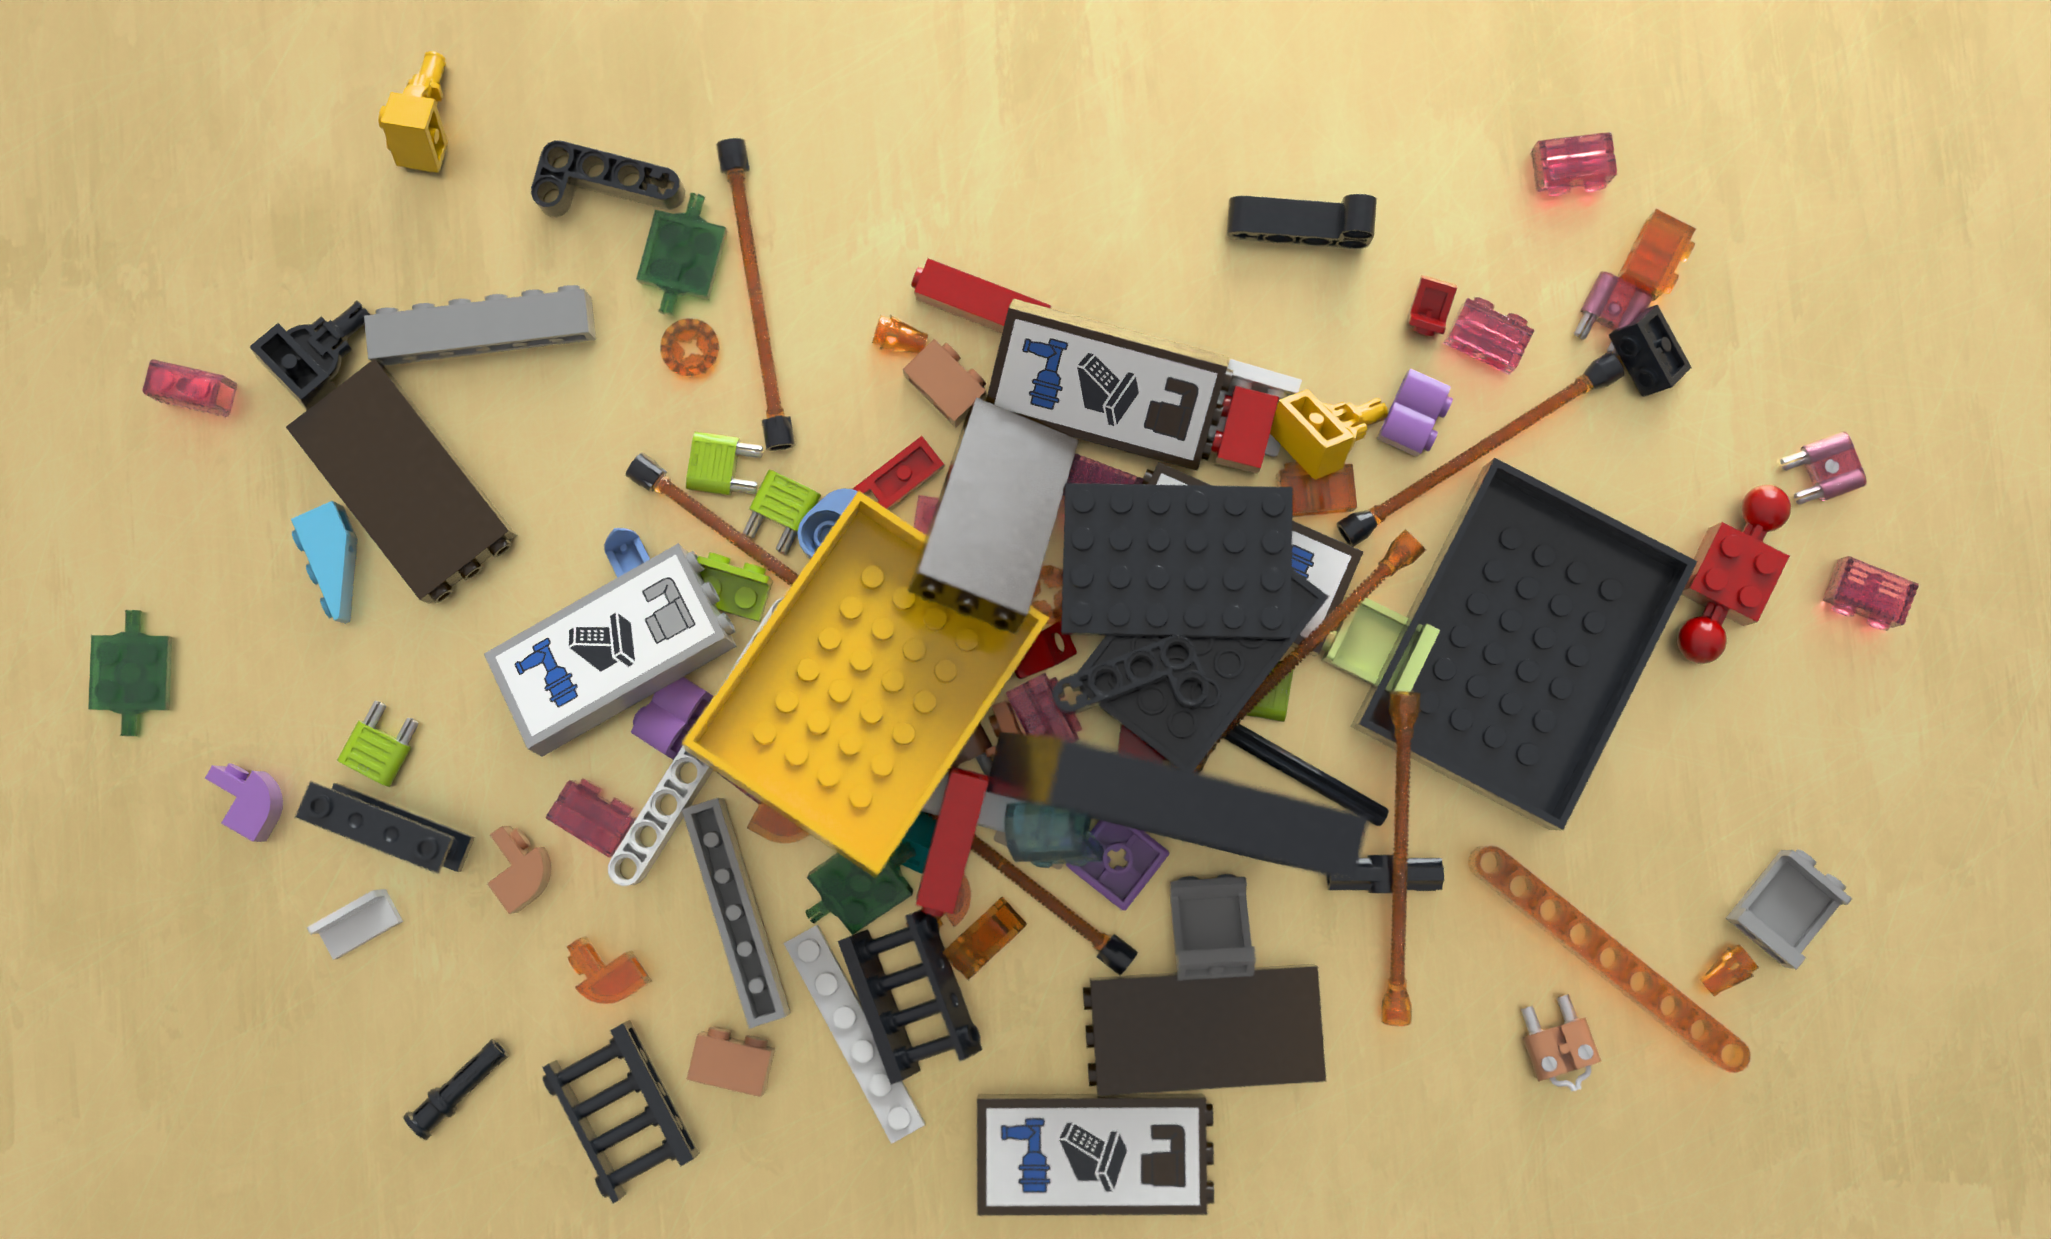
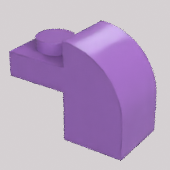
[205,763,283,842]

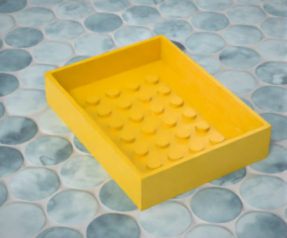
[682,491,1049,878]

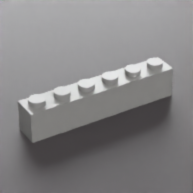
[364,285,596,366]
[682,798,790,1029]

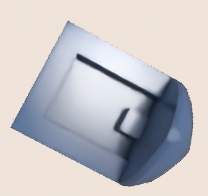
[604,528,650,578]

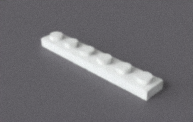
[783,925,925,1144]

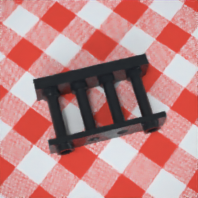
[295,781,475,874]
[838,909,983,1084]
[542,1020,699,1204]

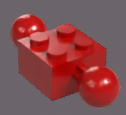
[1677,485,1791,664]

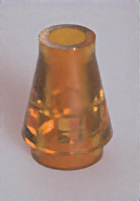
[872,314,928,354]
[1700,944,1759,997]

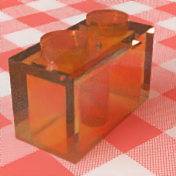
[1616,209,1696,301]

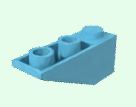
[291,501,357,624]

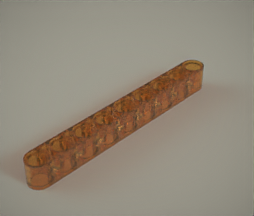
[1468,846,1751,1073]

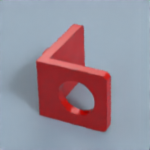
[1014,620,1077,680]

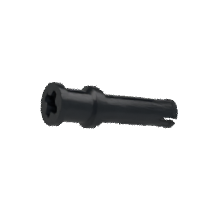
[403,1039,508,1140]

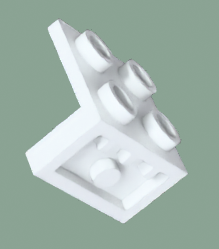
[1208,359,1302,457]

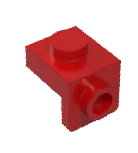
[1408,275,1457,336]

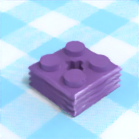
[1066,820,1169,911]

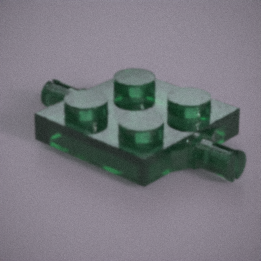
[636,193,728,316]
[88,610,172,736]
[805,842,916,935]

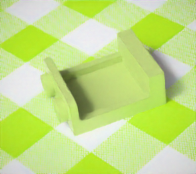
[1322,590,1440,699]

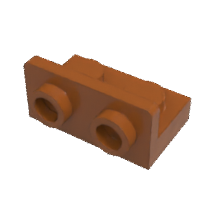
[984,700,1022,758]

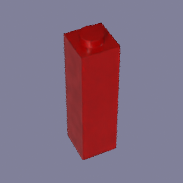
[911,258,1051,333]
[916,766,988,917]

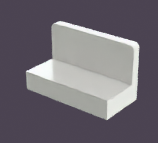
[307,889,403,960]

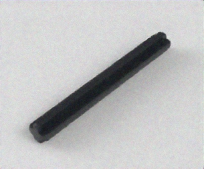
[1221,720,1389,826]

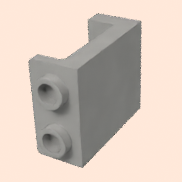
[1726,849,1852,970]
[1170,874,1256,980]

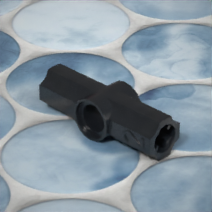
[1326,855,1444,893]

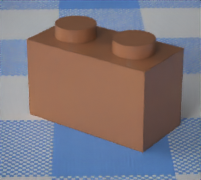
[903,339,987,428]
[686,1027,775,1097]

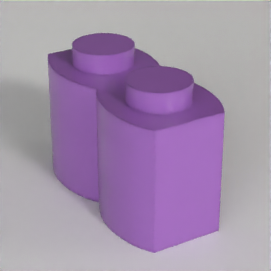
[1377,368,1453,457]
[631,677,714,760]

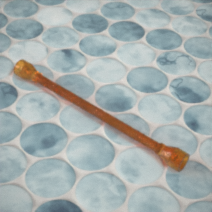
[1169,529,1426,773]
[1381,691,1420,1026]

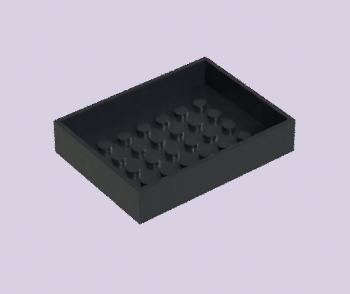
[1350,458,1698,830]
[986,732,1369,881]

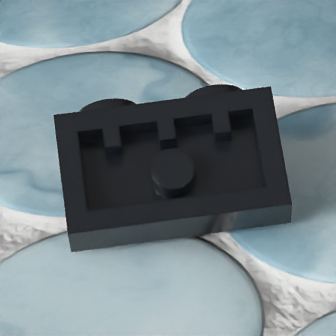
[1609,304,1692,397]

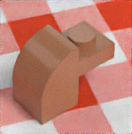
[487,826,551,914]

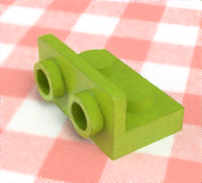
[697,552,773,622]

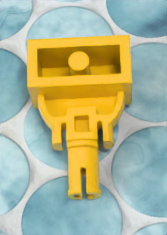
[378,51,448,173]
[1270,389,1388,480]

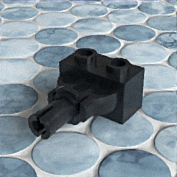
[250,300,371,410]

